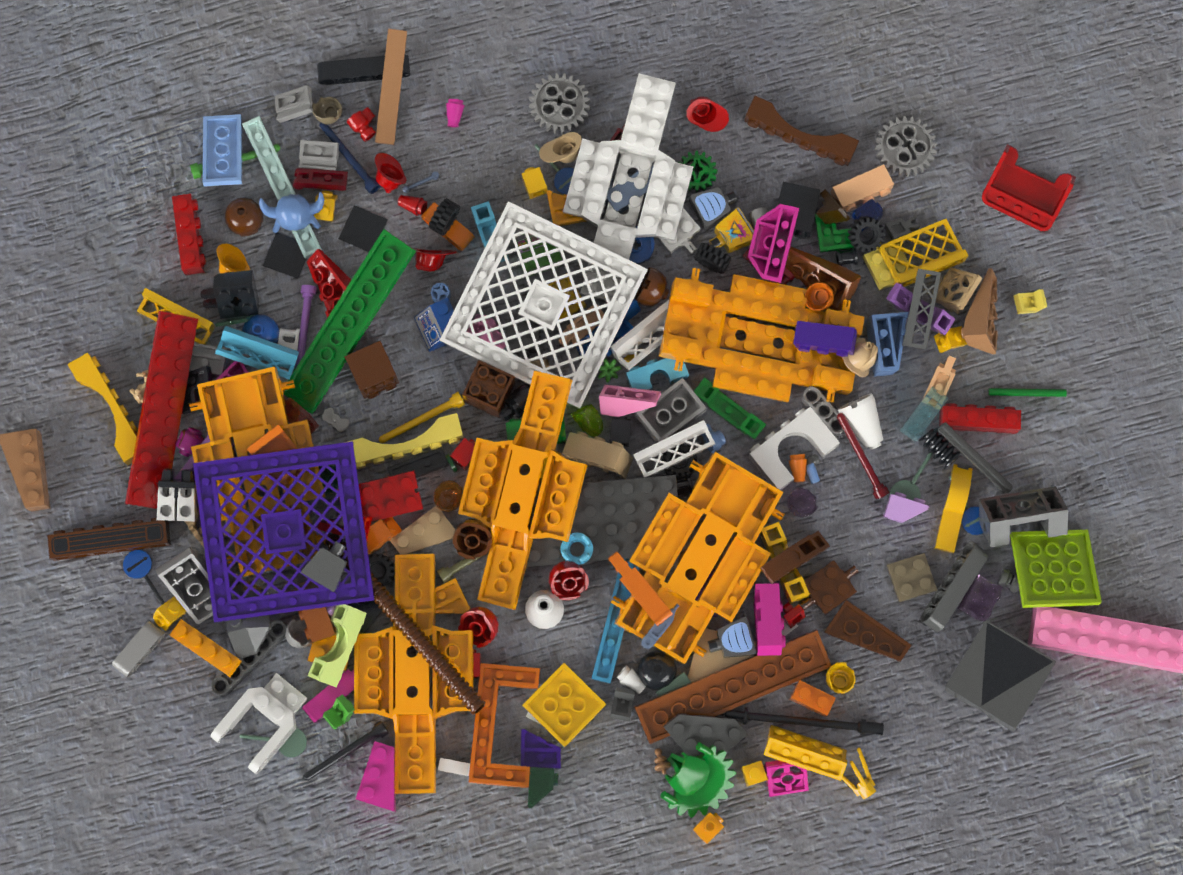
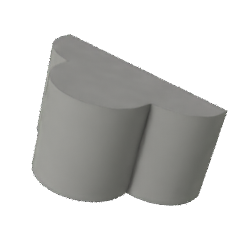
[156,547,213,625]

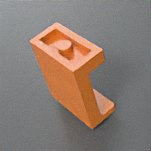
[247,424,303,486]

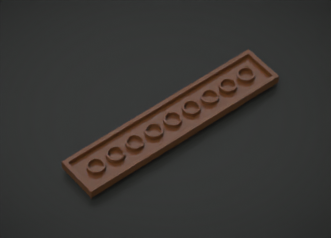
[634,629,832,744]

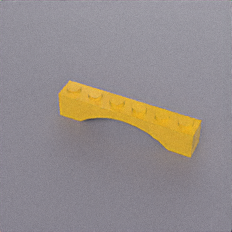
[67,352,138,465]

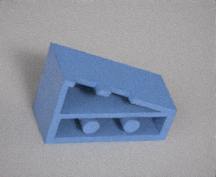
[865,312,909,377]

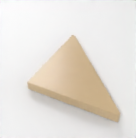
[688,628,757,682]

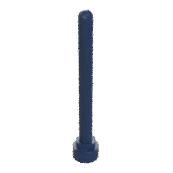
[319,122,381,194]

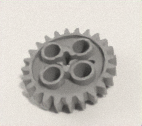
[529,73,590,134]
[875,116,937,177]

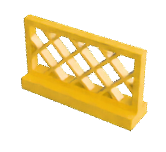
[878,219,969,287]
[764,725,847,781]

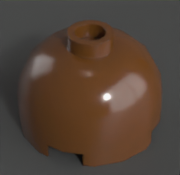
[225,197,264,237]
[635,267,669,306]
[453,519,492,560]

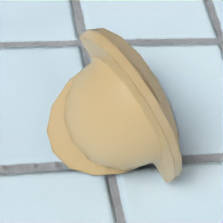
[843,337,878,377]

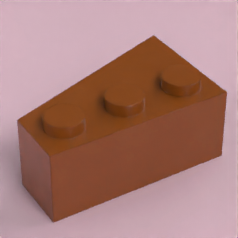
[293,581,336,643]

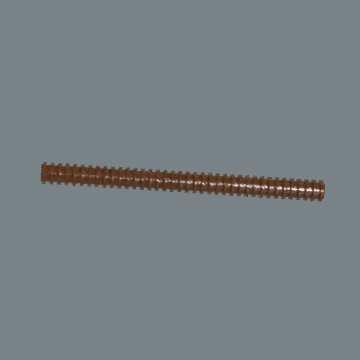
[324,534,486,714]

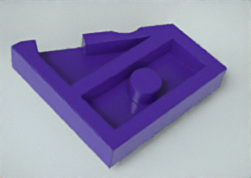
[521,729,561,769]

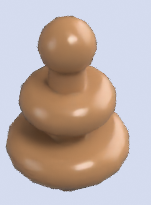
[654,748,671,775]

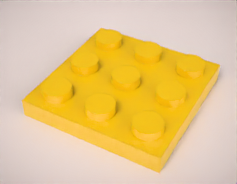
[522,663,607,747]

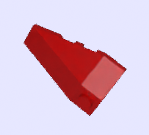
[307,249,351,318]

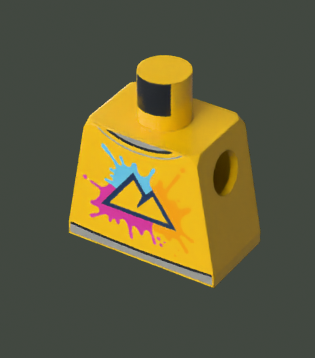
[709,207,754,253]

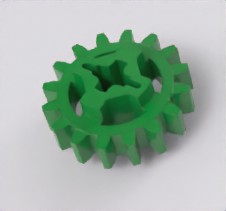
[678,151,718,193]

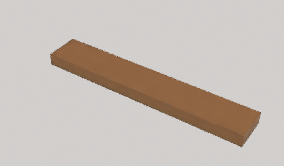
[375,29,407,145]

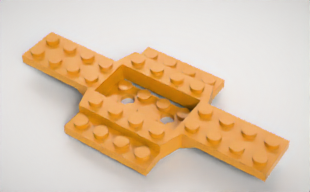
[458,371,587,610]
[354,554,473,794]

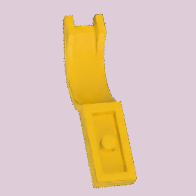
[934,464,973,553]

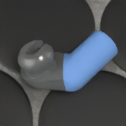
[806,454,820,484]

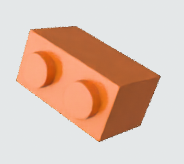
[789,680,836,717]

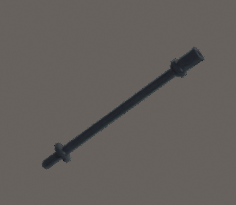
[725,707,884,736]

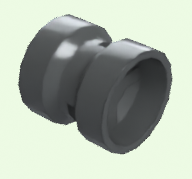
[997,568,1019,593]

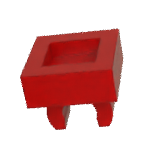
[783,602,806,629]

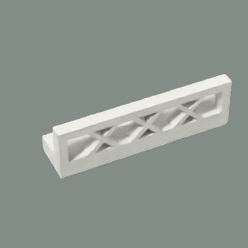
[610,300,669,370]
[633,420,716,478]

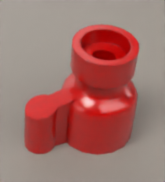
[347,107,376,142]

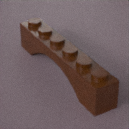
[745,96,859,166]

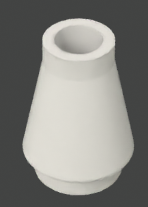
[617,665,646,694]

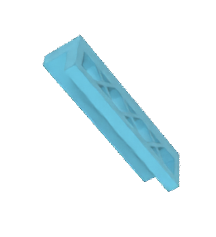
[215,326,299,380]

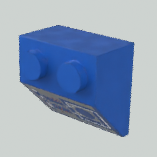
[414,297,454,352]

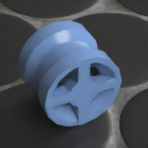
[431,283,451,303]

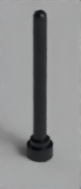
[303,720,389,781]

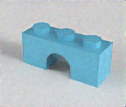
[471,201,509,262]
[626,358,689,390]

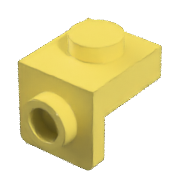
[1013,289,1047,314]

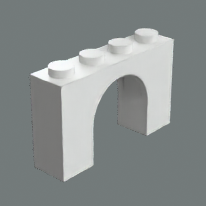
[749,407,840,490]

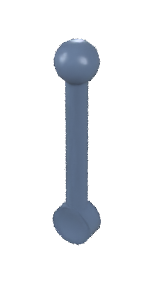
[402,172,439,193]

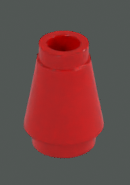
[398,195,428,216]

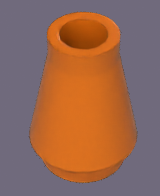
[788,454,807,482]

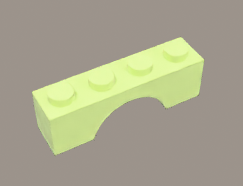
[308,604,367,688]

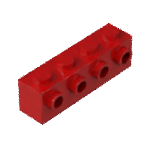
[172,193,206,275]
[939,403,1021,434]

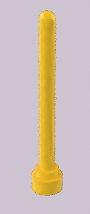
[379,392,465,443]

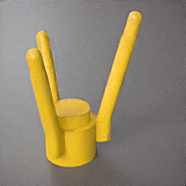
[842,747,876,799]

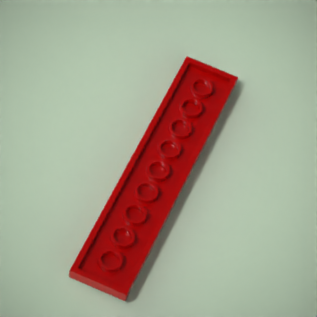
[125,311,198,509]

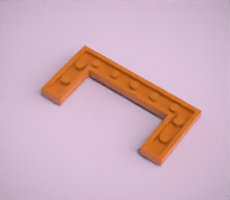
[468,663,540,788]

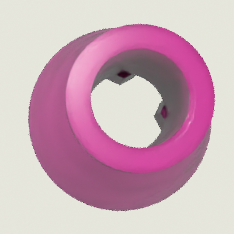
[446,99,465,128]

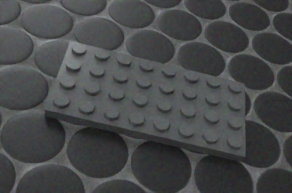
[526,475,683,568]

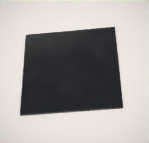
[338,205,388,252]
[263,232,307,279]

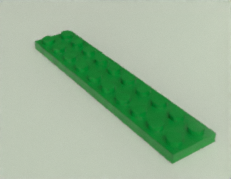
[284,229,416,414]

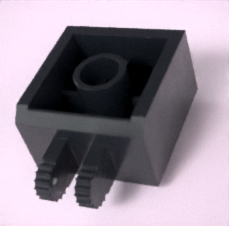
[200,270,259,319]

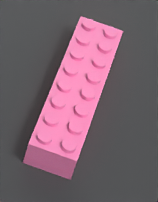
[1028,607,1183,673]

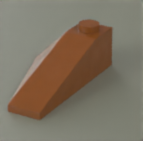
[785,246,862,311]

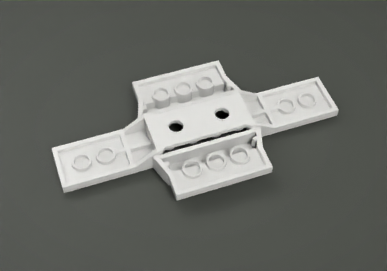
[563,73,693,302]

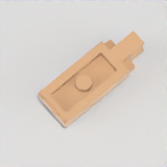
[558,304,604,347]
[921,355,956,410]

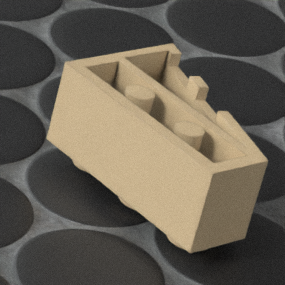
[562,431,633,479]

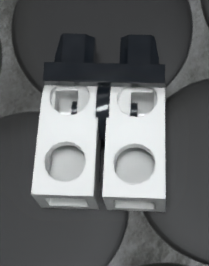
[157,468,198,522]

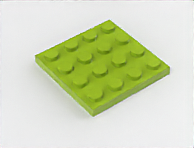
[1010,529,1102,608]

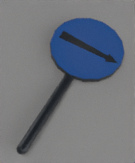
[123,550,165,605]

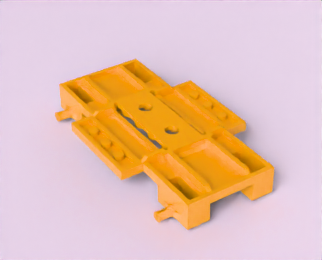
[659,268,865,403]
[189,367,330,577]
[610,452,785,664]

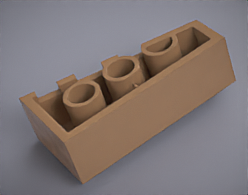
[0,429,50,512]

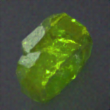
[572,404,603,437]

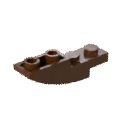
[760,531,830,584]

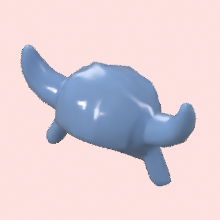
[259,192,324,233]

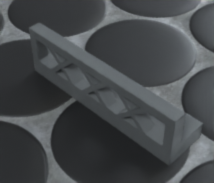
[903,269,941,349]

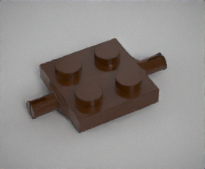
[800,560,859,615]

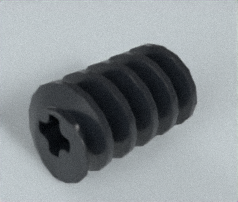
[918,427,961,470]

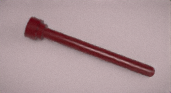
[837,413,890,500]

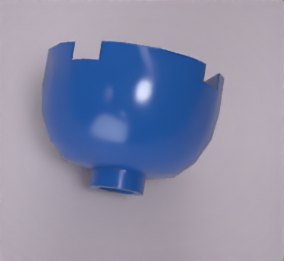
[242,314,280,344]

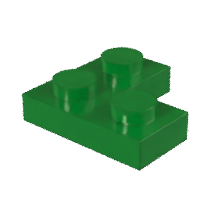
[814,214,856,253]

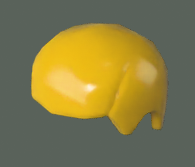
[826,662,856,694]

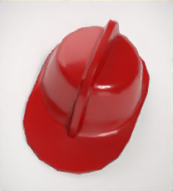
[686,96,729,132]
[375,153,407,193]
[413,248,457,272]

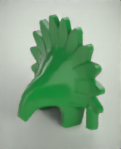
[660,742,736,818]

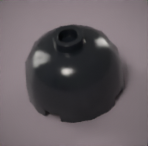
[638,651,677,690]

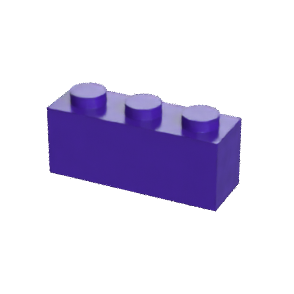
[793,321,857,357]

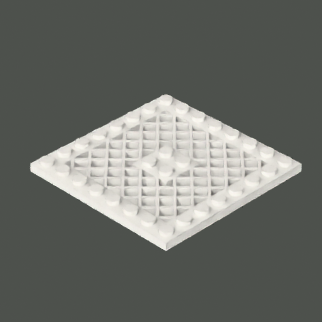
[440,201,648,409]

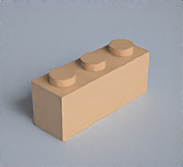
[831,164,894,212]

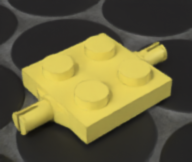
[863,242,912,291]

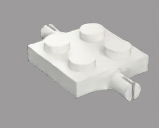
[658,208,701,254]

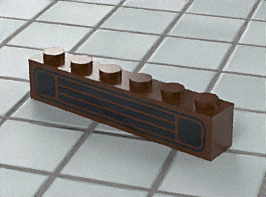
[47,518,171,561]

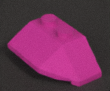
[748,204,799,283]

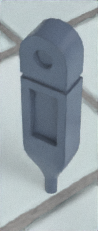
[641,604,679,649]

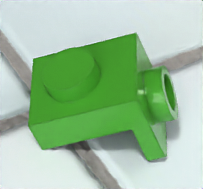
[323,694,355,729]

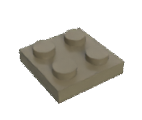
[886,553,937,603]

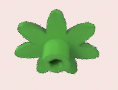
[598,359,621,383]

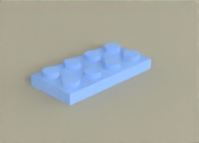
[203,114,242,186]

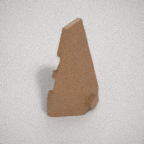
[961,268,998,354]

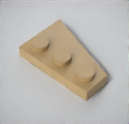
[390,505,455,555]

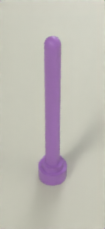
[295,285,317,369]

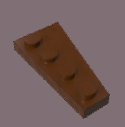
[824,600,912,662]

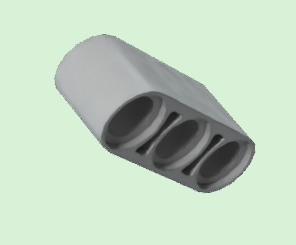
[802,387,844,437]
[112,621,165,678]

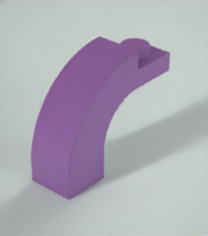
[886,283,955,335]

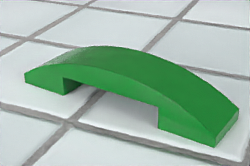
[693,377,766,440]

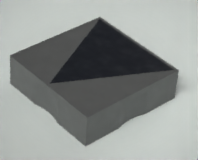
[944,620,1056,732]

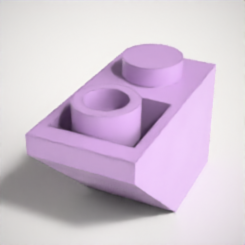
[883,492,929,523]

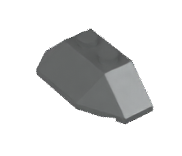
[226,580,271,658]

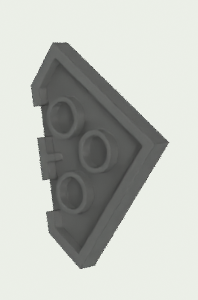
[663,713,748,757]

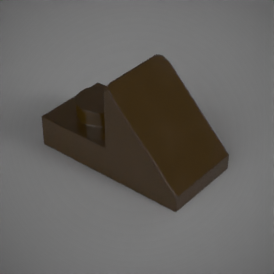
[816,189,851,224]

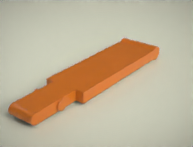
[608,552,673,626]

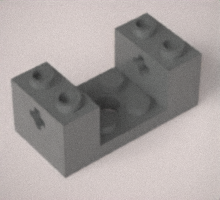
[979,486,1068,547]

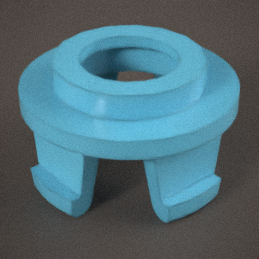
[561,532,593,565]

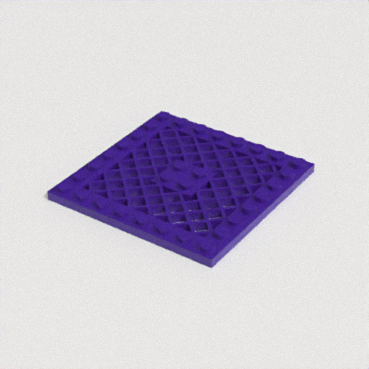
[193,441,374,623]

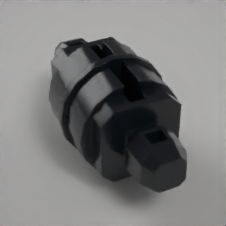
[500,383,530,421]

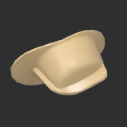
[539,132,582,163]

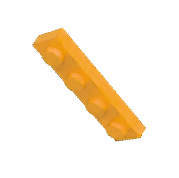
[169,619,242,677]

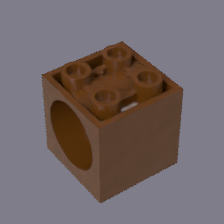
[344,341,399,399]
[462,360,515,418]

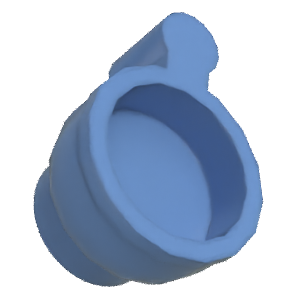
[701,424,726,453]

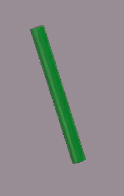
[988,388,1067,397]

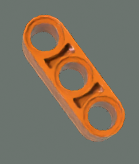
[421,202,475,251]

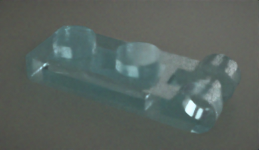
[900,386,948,442]

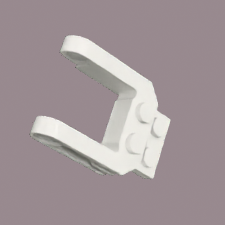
[210,673,308,774]

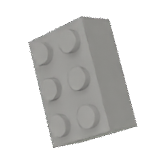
[636,378,706,443]

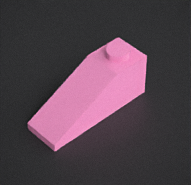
[599,385,661,417]

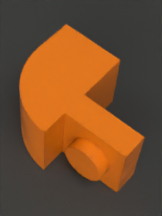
[367,517,402,555]

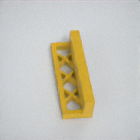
[137,288,215,345]

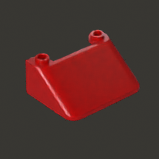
[982,144,1076,231]

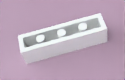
[438,758,470,776]

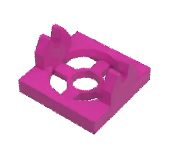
[764,760,809,797]

